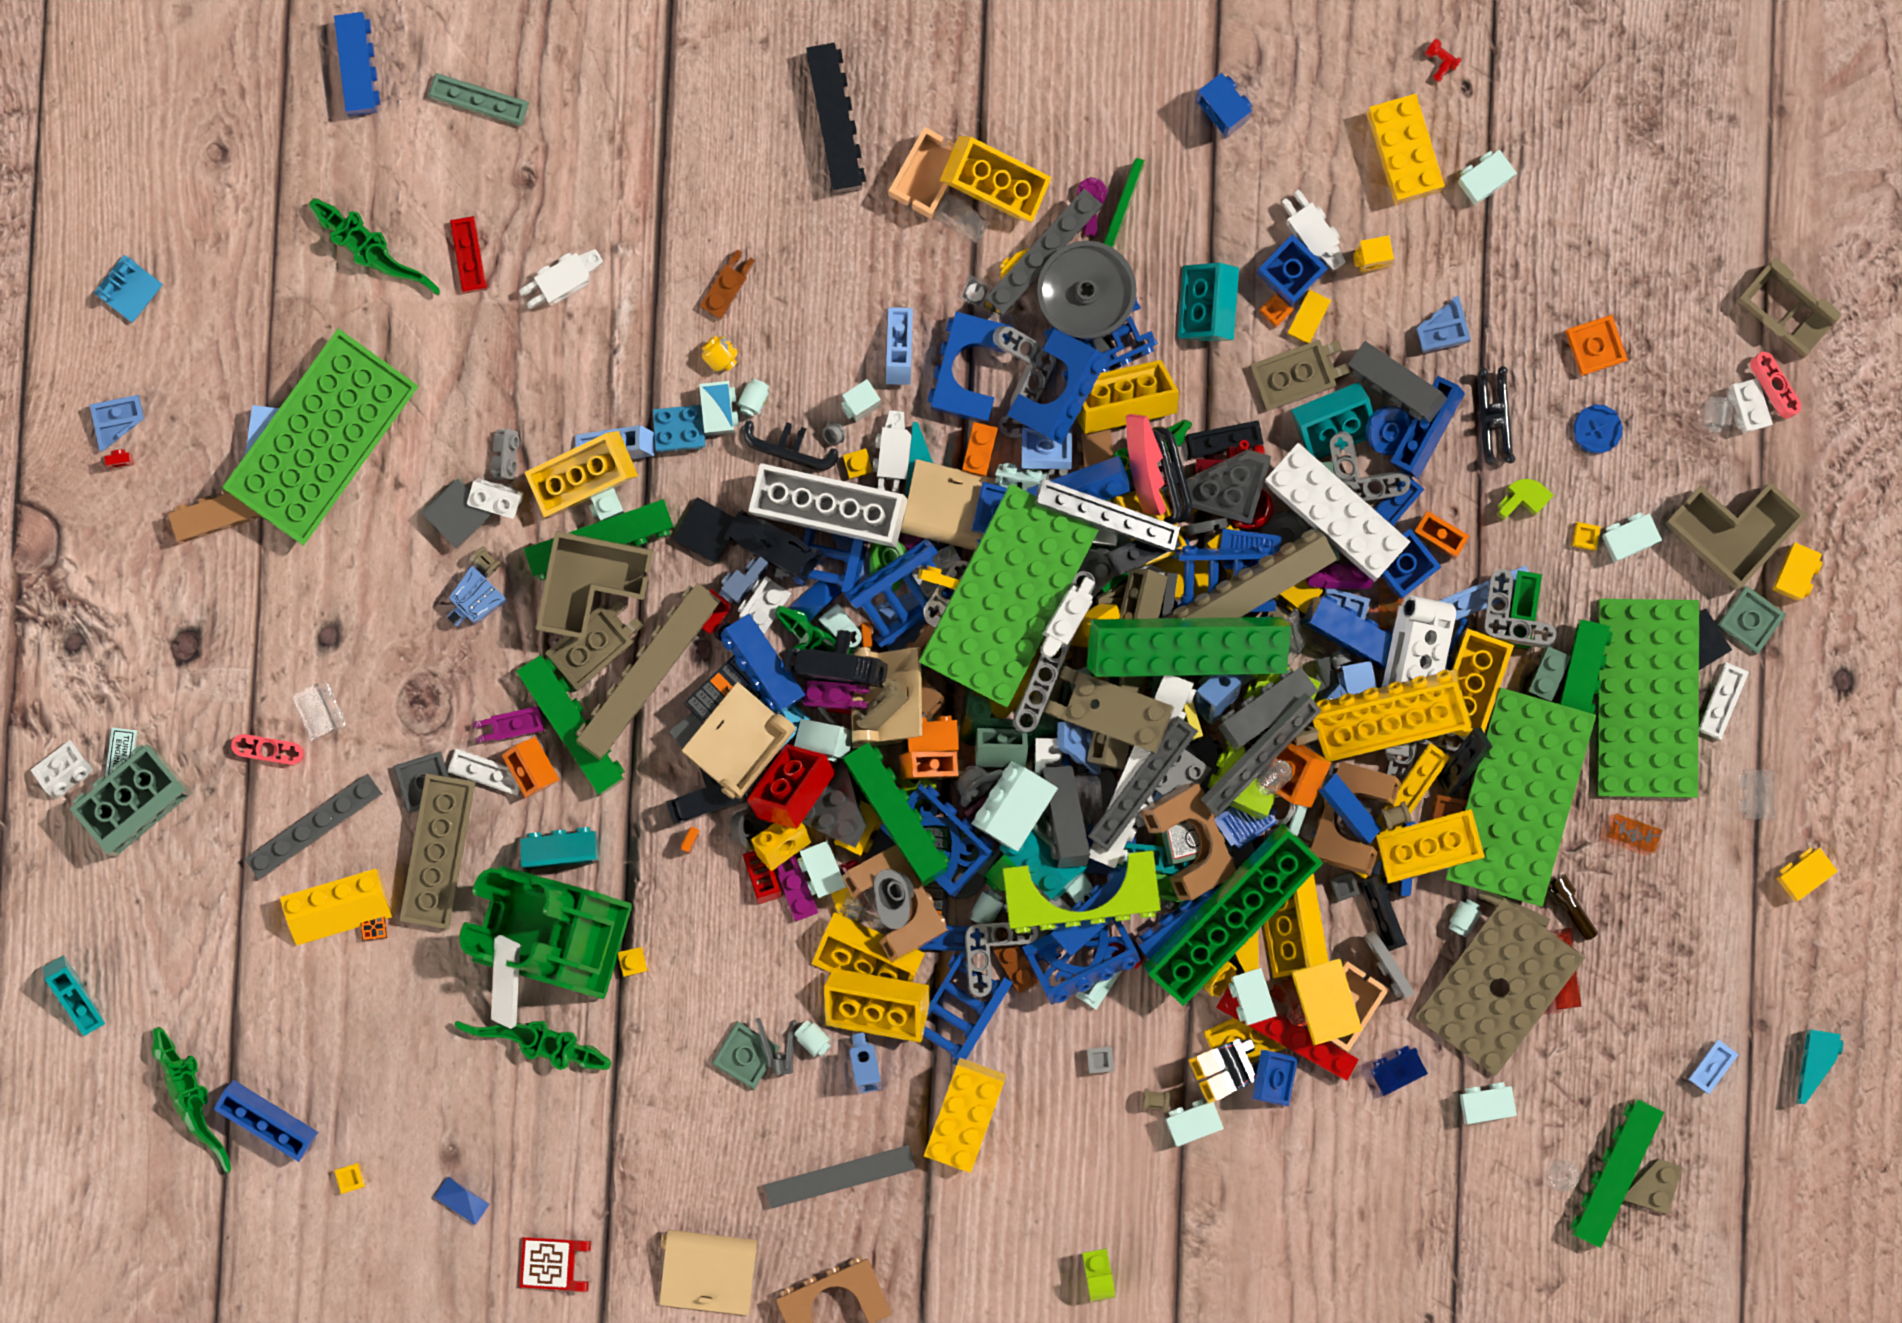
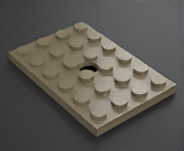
[1415,898,1585,1076]

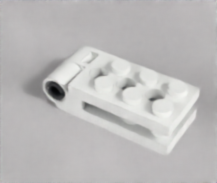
[1382,595,1456,687]

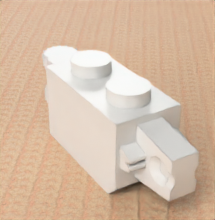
[1281,190,1346,271]
[519,249,603,309]
[873,411,911,493]
[1040,577,1095,658]

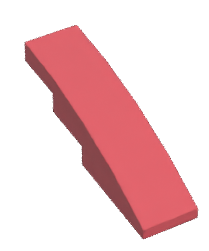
[1126,414,1166,516]

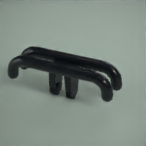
[1477,366,1516,465]
[743,420,839,471]
[1152,426,1193,525]

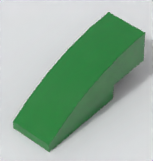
[1505,570,1542,651]

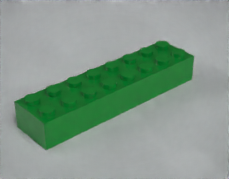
[1087,617,1291,677]
[1144,823,1323,1006]

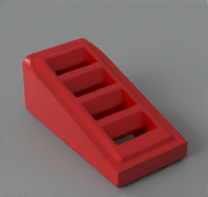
[742,850,782,904]

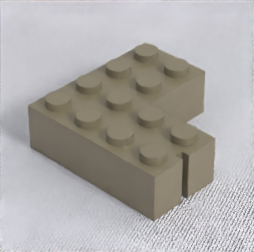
[1663,482,1807,591]
[536,531,654,639]

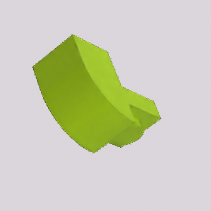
[1496,479,1554,521]
[1082,1248,1115,1302]

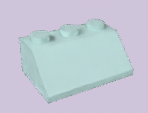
[971,761,1058,852]

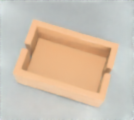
[889,127,955,220]
[1304,962,1389,1052]

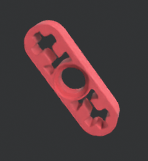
[1750,352,1801,419]
[231,734,304,765]

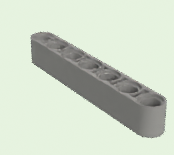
[1013,571,1095,733]

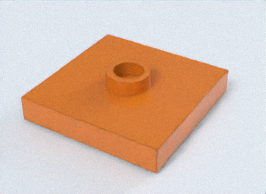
[1565,314,1628,377]

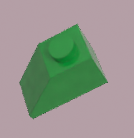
[985,854,1018,892]

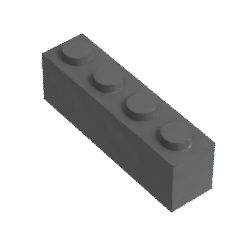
[1348,341,1447,423]
[1218,667,1318,751]
[1040,765,1090,869]

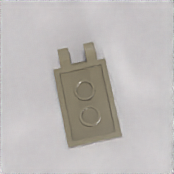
[1250,340,1350,412]
[546,599,644,691]

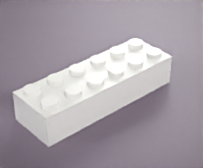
[1263,443,1410,582]
[748,463,908,547]

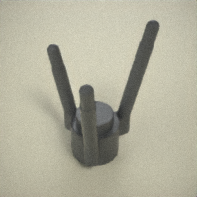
[756,1018,797,1074]

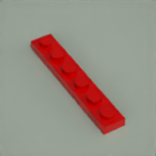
[1216,986,1359,1081]

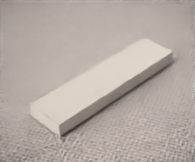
[491,935,520,1029]

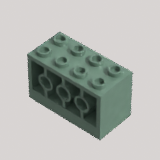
[70,744,192,857]

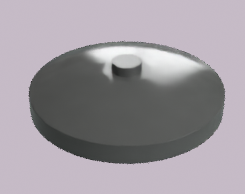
[1037,241,1137,340]

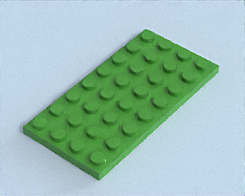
[222,328,419,546]
[918,483,1099,708]
[1597,599,1699,798]
[1445,688,1596,907]

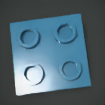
[94,255,163,323]
[653,405,706,454]

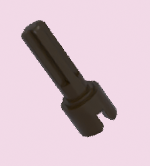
[1547,874,1598,940]

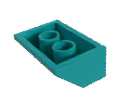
[1178,262,1239,342]
[1291,382,1373,460]
[521,827,600,870]
[999,831,1090,902]

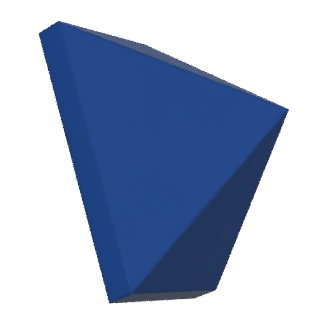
[790,581,843,622]
[434,1176,490,1225]

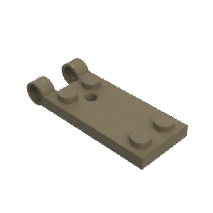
[1043,665,1174,754]

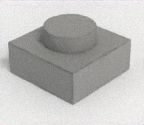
[1087,1046,1114,1074]

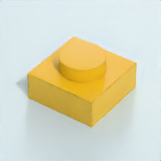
[843,449,873,480]
[618,947,648,977]

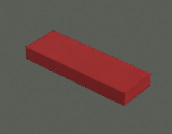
[450,216,487,293]

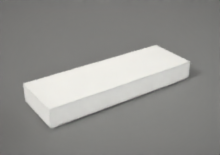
[1699,662,1749,740]
[447,748,521,796]

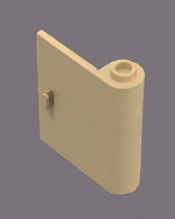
[900,459,999,551]
[851,647,922,744]
[681,682,796,799]
[659,1229,758,1316]

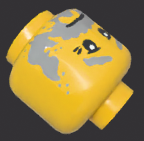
[701,335,738,372]

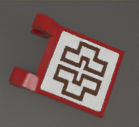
[520,1237,592,1292]

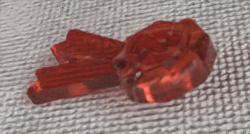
[1269,976,1307,1027]

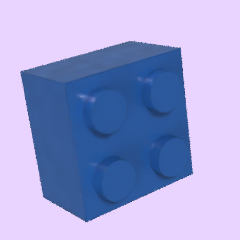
[1196,73,1252,138]
[1256,234,1328,307]
[1380,529,1441,601]

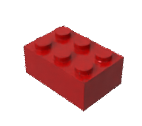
[747,744,835,829]

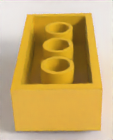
[1367,93,1445,205]
[939,135,1052,222]
[525,431,638,518]
[1451,629,1514,738]
[924,1057,1007,1173]

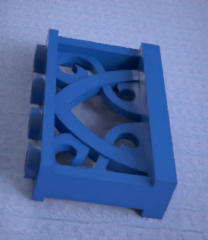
[880,784,995,897]
[1023,918,1140,1005]

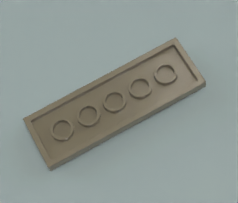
[399,773,476,929]

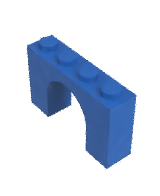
[927,312,1013,424]
[1007,328,1109,444]

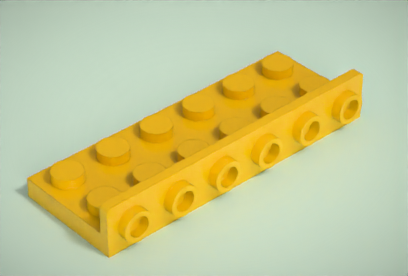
[1313,669,1471,762]

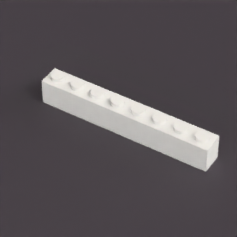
[1089,675,1196,868]

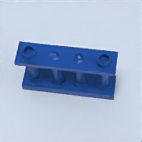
[792,528,868,594]
[844,539,955,648]
[1173,544,1276,612]
[923,951,1013,1066]

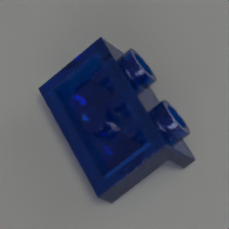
[1369,1045,1428,1096]

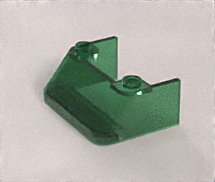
[959,681,1069,753]

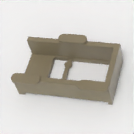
[1736,259,1841,359]

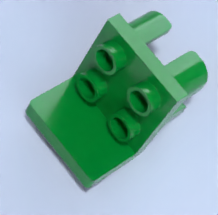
[459,866,632,999]

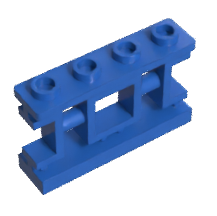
[1042,297,1158,385]

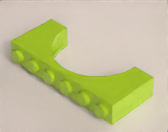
[1207,667,1321,820]
[1002,851,1161,933]

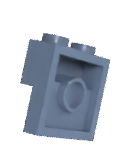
[719,556,769,606]

